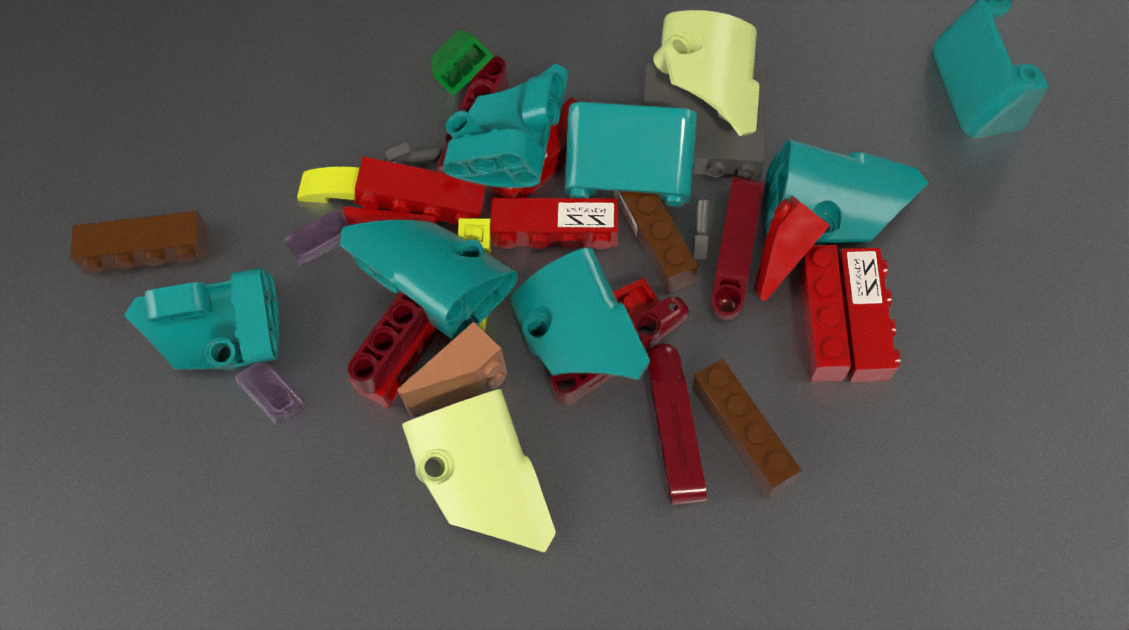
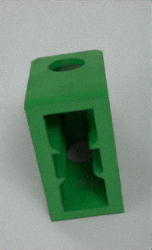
[430,29,494,96]

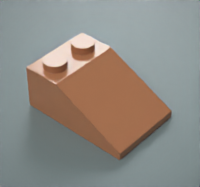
[397,322,507,417]

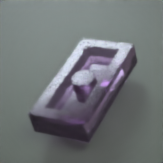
[284,208,349,267]
[235,362,304,426]

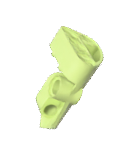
[653,10,759,136]
[402,389,556,553]

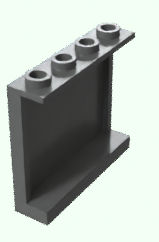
[643,62,767,179]

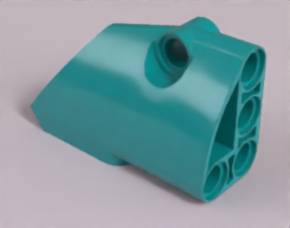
[443,63,569,188]
[765,139,929,246]
[340,220,518,340]
[510,248,650,380]
[124,267,279,370]

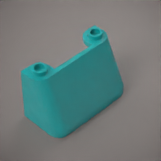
[932,0,1049,138]
[564,102,697,207]

